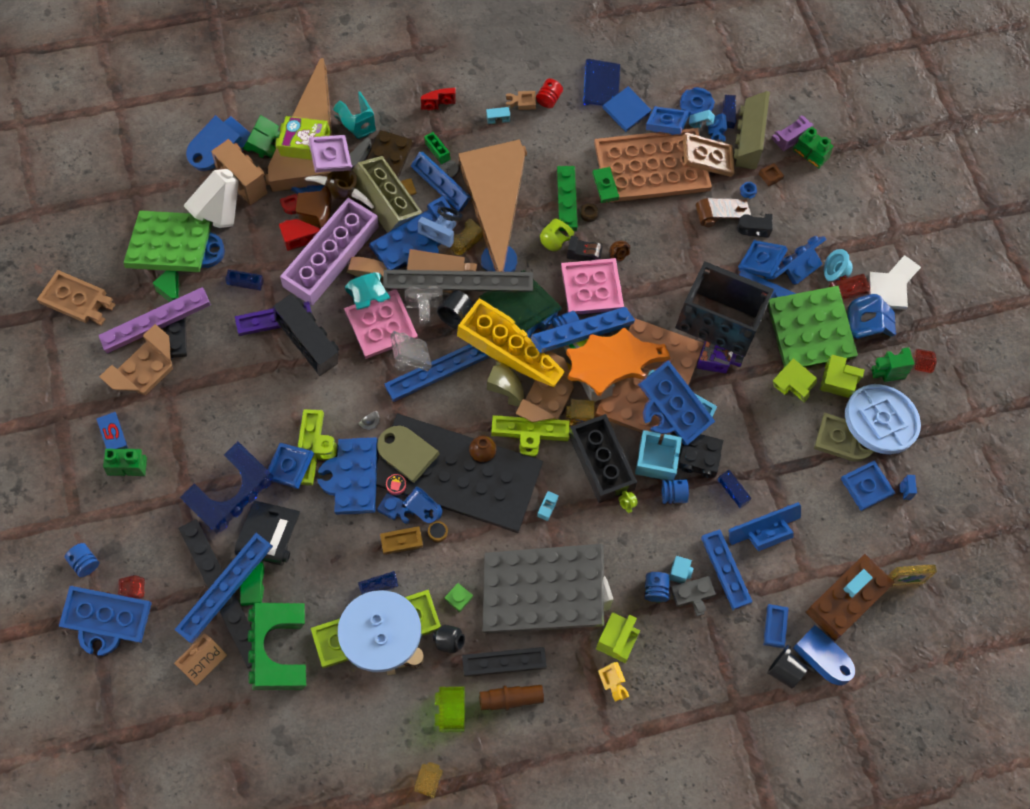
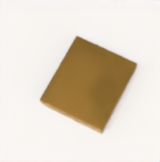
[400,178,416,196]

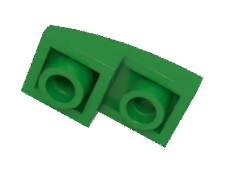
[240,562,265,606]

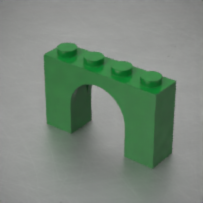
[248,603,306,690]

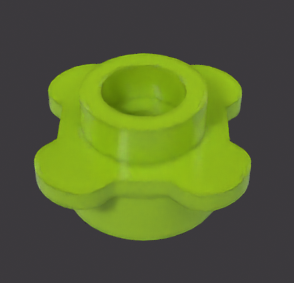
[619,491,638,513]

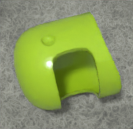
[540,219,574,251]

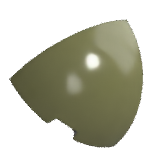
[487,361,524,407]

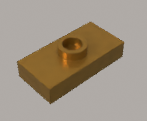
[380,526,423,555]

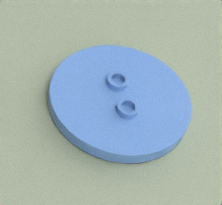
[845,384,921,454]
[338,590,421,672]

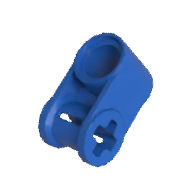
[403,487,442,523]

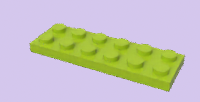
[311,590,441,669]

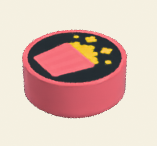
[386,474,406,495]

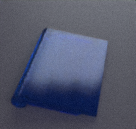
[583,59,620,106]

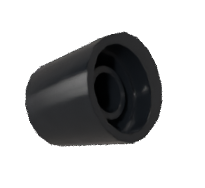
[437,290,476,329]
[767,645,817,689]

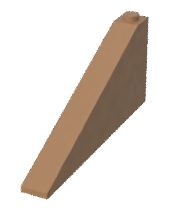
[266,58,332,192]
[458,139,527,272]

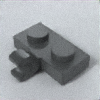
[670,576,716,616]

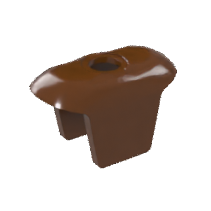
[296,186,332,230]

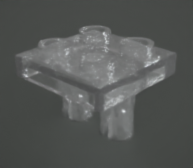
[405,286,443,324]

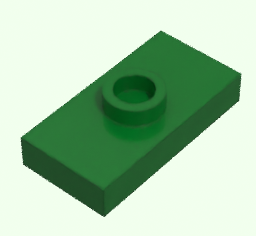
[592,167,619,203]

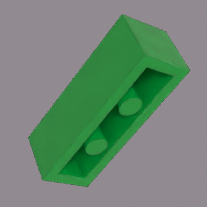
[424,132,451,164]

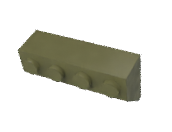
[733,91,770,170]
[352,156,422,233]

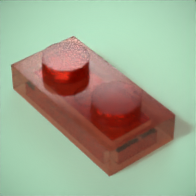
[829,273,871,300]

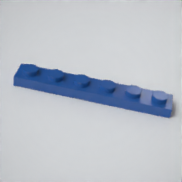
[531,307,635,353]
[385,344,490,402]
[174,533,273,643]

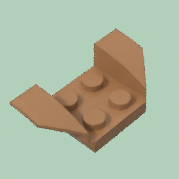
[99,324,173,396]
[516,351,574,422]

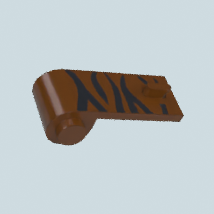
[695,198,751,227]

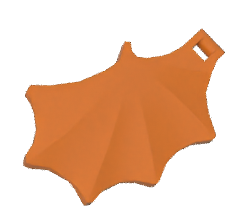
[566,328,671,396]

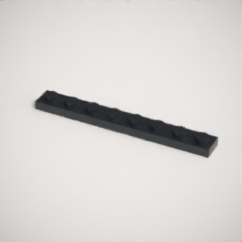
[178,519,252,669]

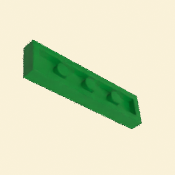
[557,166,578,231]

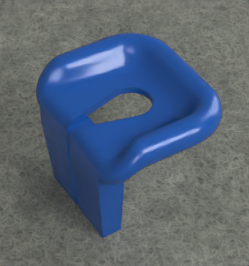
[847,294,896,339]

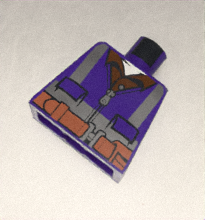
[696,341,744,373]

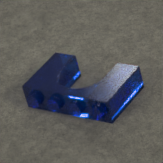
[180,441,274,534]

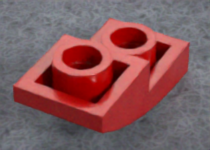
[421,88,456,110]

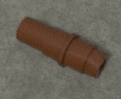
[479,685,544,711]

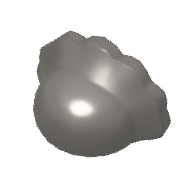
[359,411,380,430]

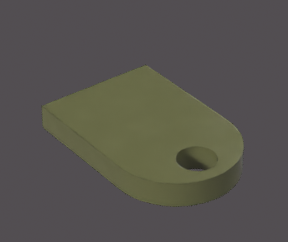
[814,413,874,462]
[377,426,439,483]

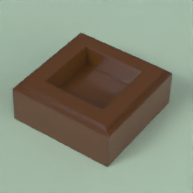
[759,163,784,186]

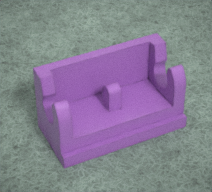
[771,115,813,152]

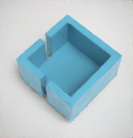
[635,430,682,481]

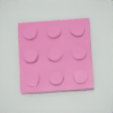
[561,258,624,314]
[344,290,418,359]

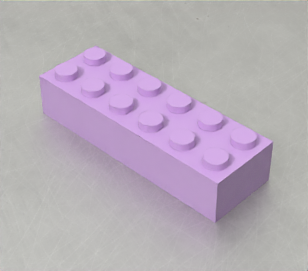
[280,198,379,306]

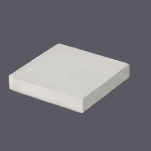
[868,272,908,310]

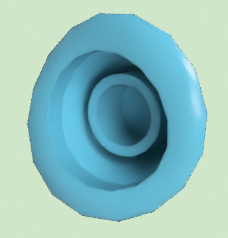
[824,249,853,281]

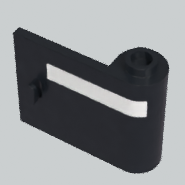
[235,500,300,566]

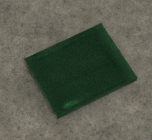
[479,270,562,331]

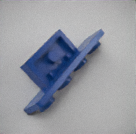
[764,236,826,284]
[728,502,801,551]

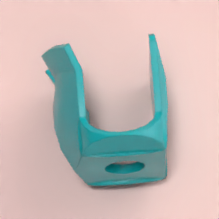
[333,91,376,139]
[345,272,390,310]

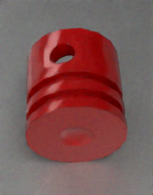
[536,78,563,109]

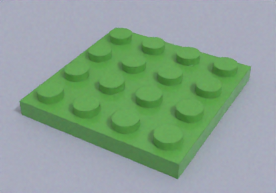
[124,211,212,272]
[767,286,858,368]

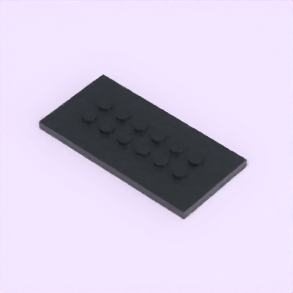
[376,413,543,533]

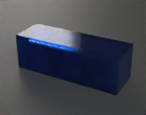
[723,95,736,129]
[225,269,264,291]
[718,470,752,508]
[358,571,399,595]

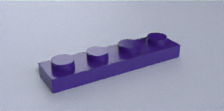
[235,301,312,336]

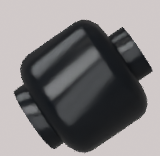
[433,624,465,654]

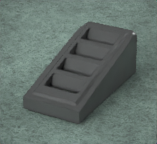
[349,137,372,170]

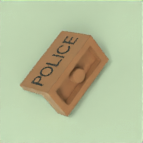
[174,633,227,686]

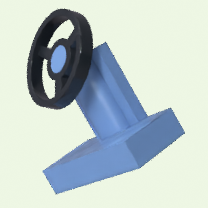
[418,206,462,248]

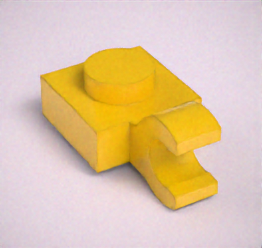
[598,662,629,702]

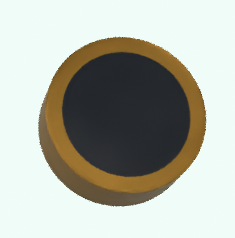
[428,521,448,542]

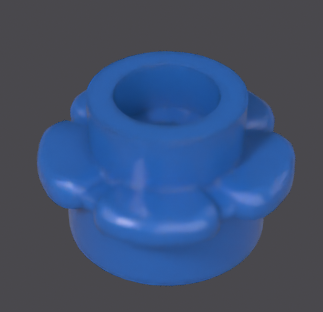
[740,182,757,199]

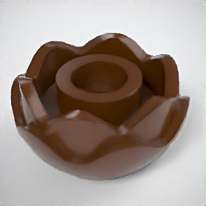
[609,240,631,261]

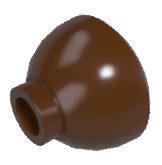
[469,435,496,462]

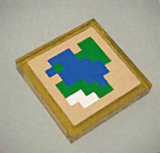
[888,565,937,585]

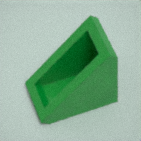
[153,270,179,302]

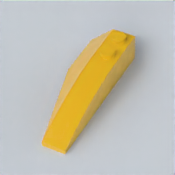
[457,298,565,387]

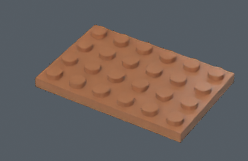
[594,128,712,203]
[595,318,704,440]

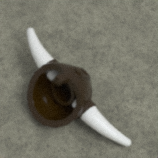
[305,170,374,209]

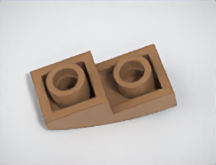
[347,257,388,281]

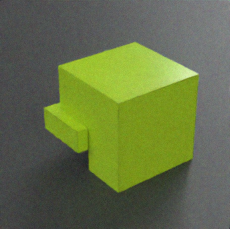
[819,355,864,398]
[773,358,817,403]
[596,612,640,663]

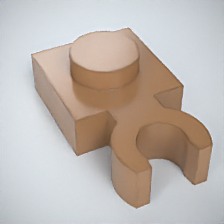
[506,91,536,110]

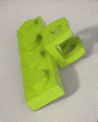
[298,409,338,485]
[491,415,570,457]

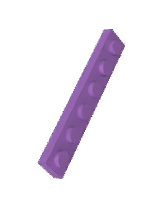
[99,287,211,353]

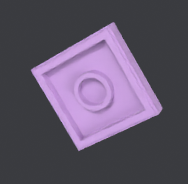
[308,135,352,173]

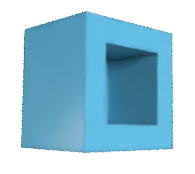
[669,556,693,584]

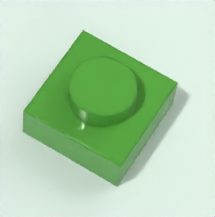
[445,583,473,612]

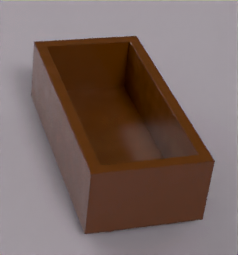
[805,554,895,641]

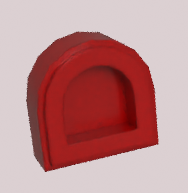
[279,194,298,215]

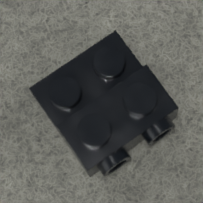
[677,434,724,478]

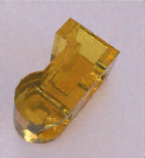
[451,219,483,255]

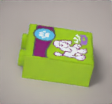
[276,116,331,160]

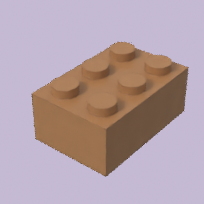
[211,139,267,206]

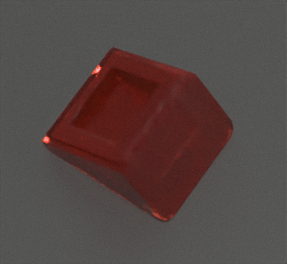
[915,349,937,373]
[118,575,145,598]

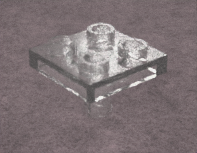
[390,331,432,372]

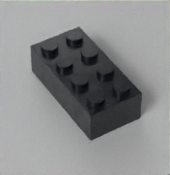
[273,293,339,376]
[569,414,637,503]

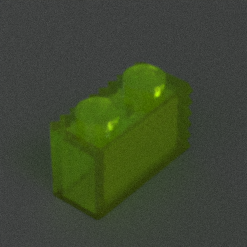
[435,687,465,732]

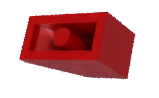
[279,219,320,251]

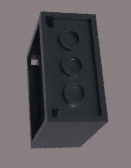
[675,261,774,357]

